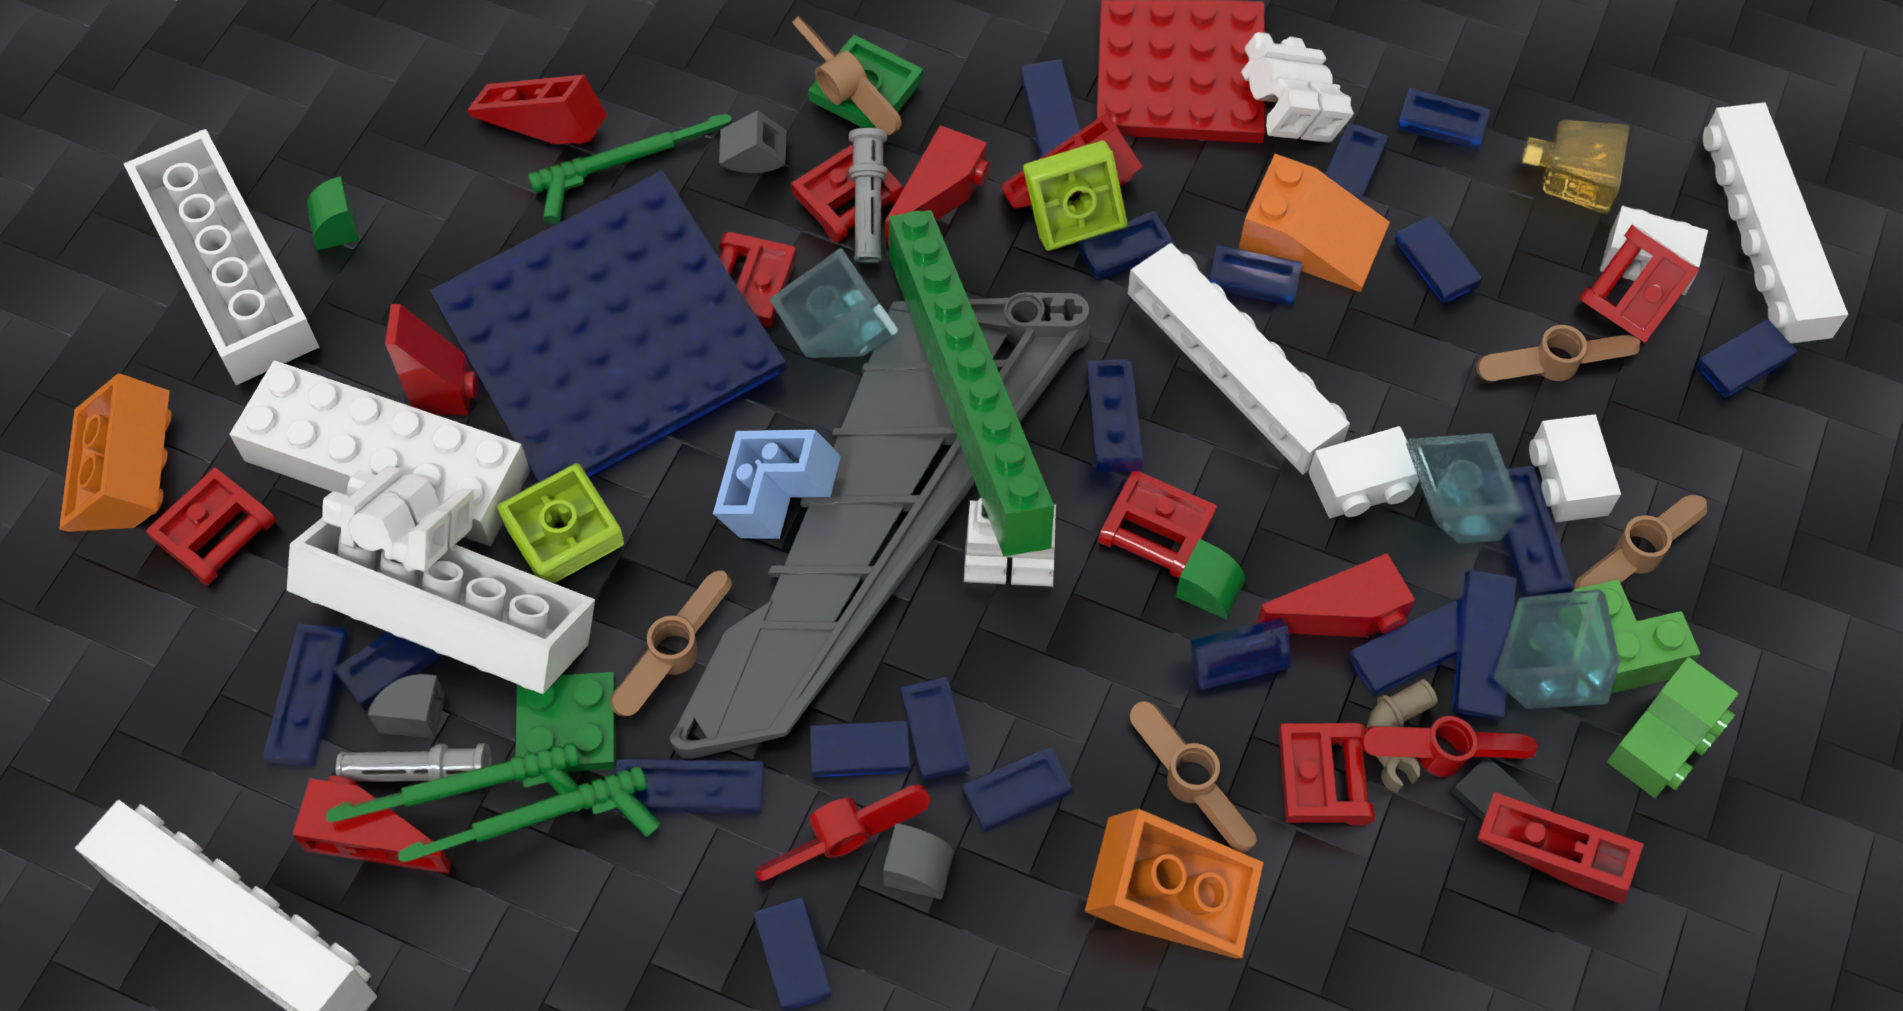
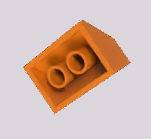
[59,373,172,532]

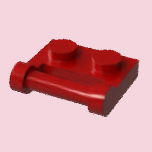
[791,144,904,243]
[1579,224,1700,343]
[696,232,797,328]
[146,467,277,586]
[1098,469,1217,579]
[1278,723,1375,826]

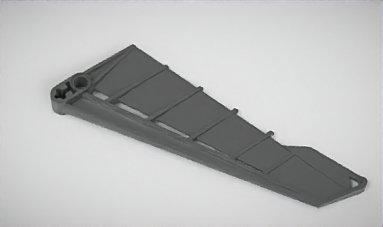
[670,292,1090,759]

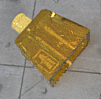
[1522,120,1629,214]

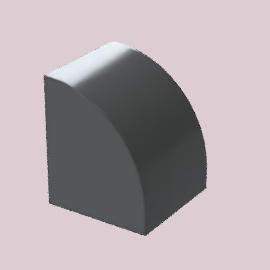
[719,110,786,173]
[368,674,446,739]
[883,823,954,899]

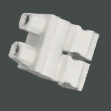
[1241,32,1354,143]
[322,465,474,572]
[964,498,1056,587]

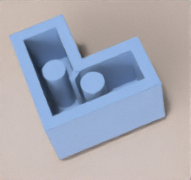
[713,430,841,539]

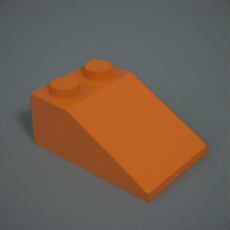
[1239,154,1390,292]
[1084,808,1264,959]

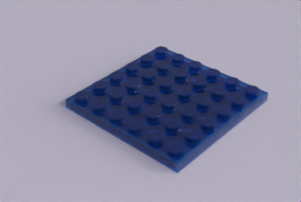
[430,170,787,482]

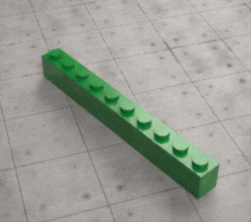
[889,210,1054,557]

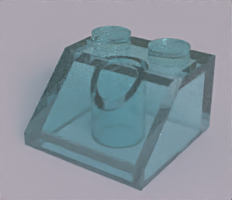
[769,248,899,358]
[1406,433,1523,544]
[1494,589,1620,709]

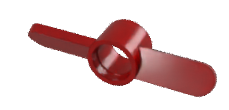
[1360,716,1538,777]
[754,785,930,881]

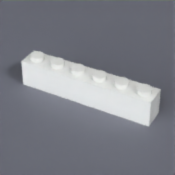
[1703,103,1848,344]
[1127,243,1350,475]

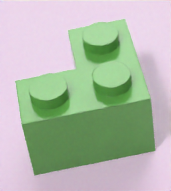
[1560,579,1700,698]
[1607,657,1739,798]

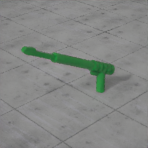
[528,114,731,224]
[326,742,582,822]
[398,766,660,862]

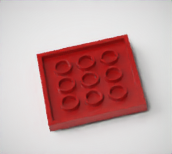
[1096,0,1265,143]

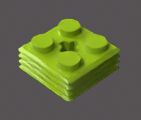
[1023,141,1128,251]
[497,463,624,583]

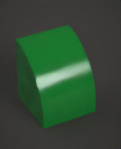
[307,176,360,250]
[1175,539,1246,620]

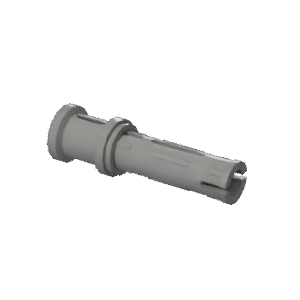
[849,128,888,263]
[336,743,492,788]

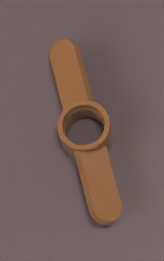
[792,16,901,135]
[1476,325,1640,381]
[1574,495,1708,589]
[610,571,732,716]
[1130,701,1257,853]

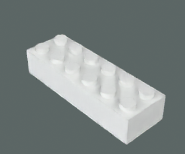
[124,129,319,385]
[229,360,531,546]
[287,518,595,694]
[75,800,377,1011]

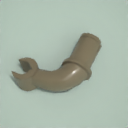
[1367,679,1437,793]

